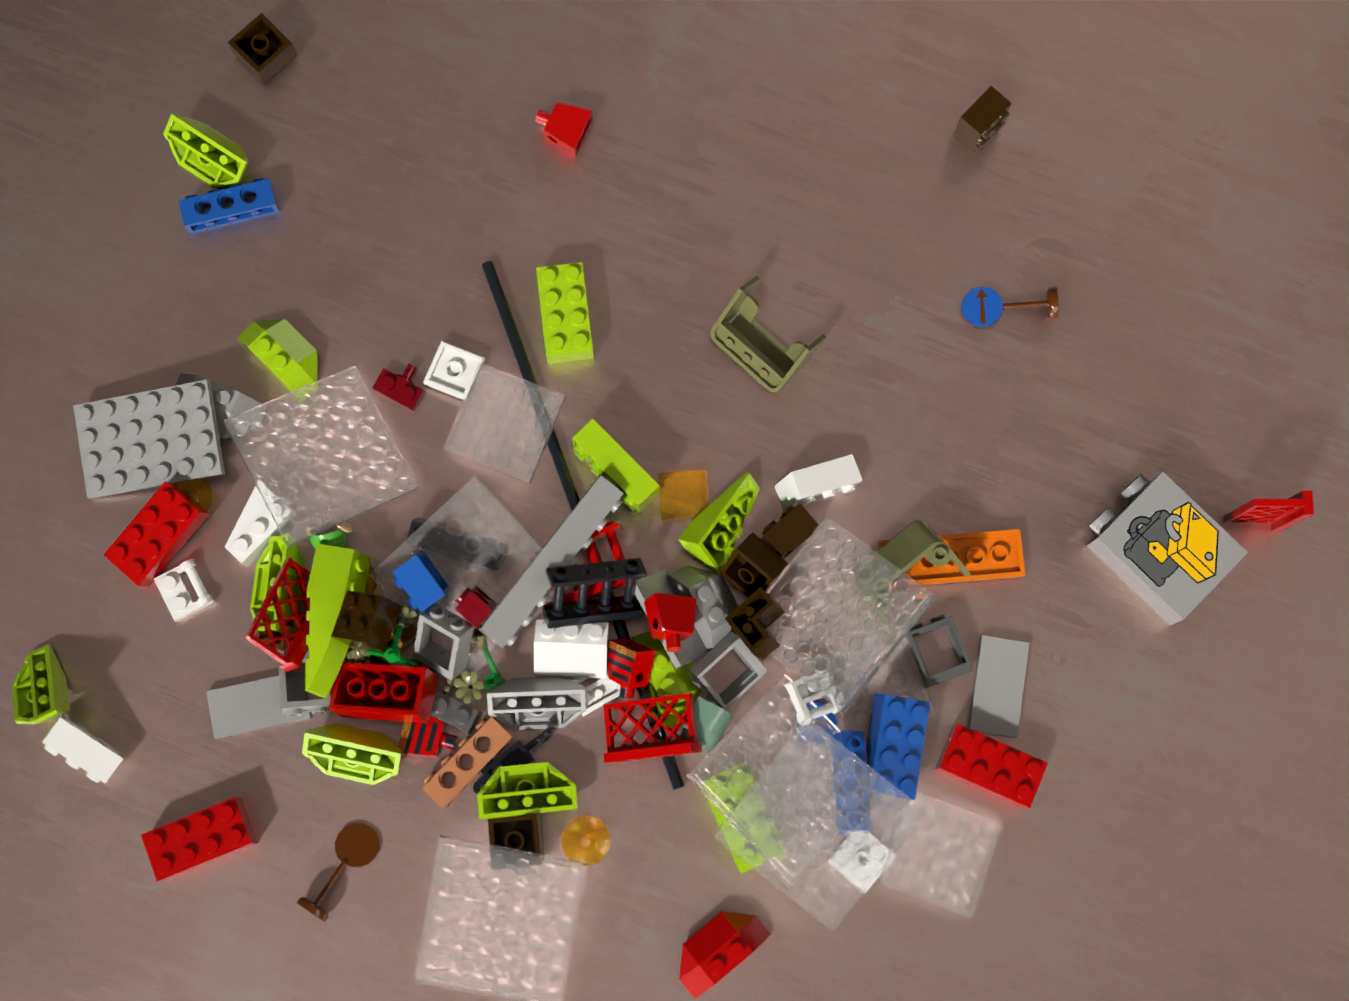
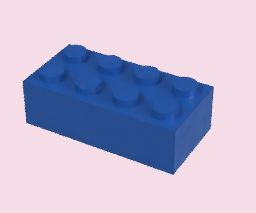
[866,693,931,800]

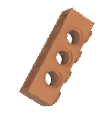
[423,717,514,809]

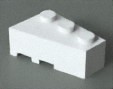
[774,454,863,511]
[225,480,298,567]
[42,713,124,783]

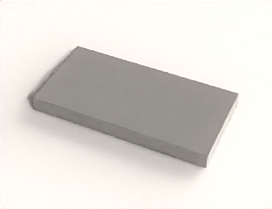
[634,569,708,669]
[968,635,1030,738]
[206,670,312,739]

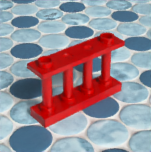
[529,521,640,605]

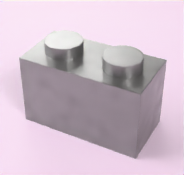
[431,690,481,735]

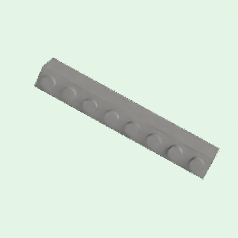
[478,475,624,648]

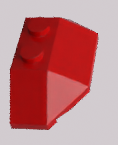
[679,912,771,999]

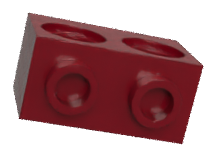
[454,585,498,629]

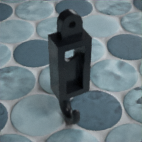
[473,727,555,794]

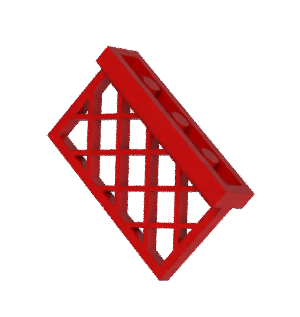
[1223,490,1314,532]
[245,557,310,672]
[603,693,702,763]

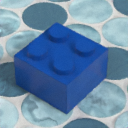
[393,550,452,612]

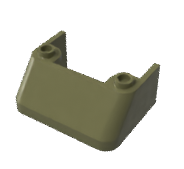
[710,275,826,392]
[851,520,972,636]

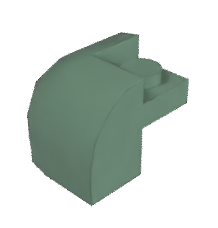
[679,697,733,752]

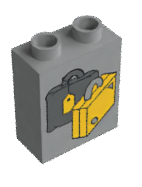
[1087,472,1248,625]

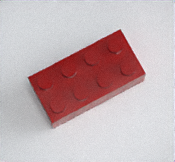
[104,481,210,587]
[328,662,439,724]
[935,723,1048,809]
[141,797,258,882]

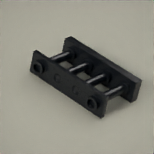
[542,558,647,629]

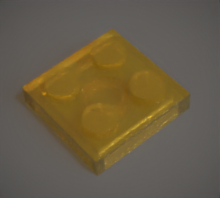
[658,470,708,521]

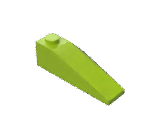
[678,472,760,574]

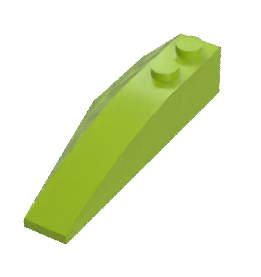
[305,544,372,698]

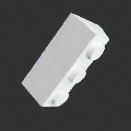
[534,619,610,679]

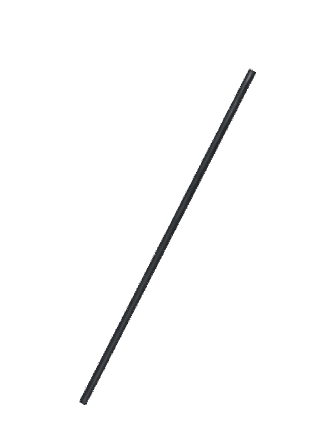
[482,261,685,790]

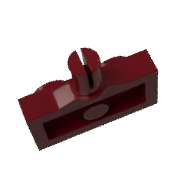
[372,363,425,411]

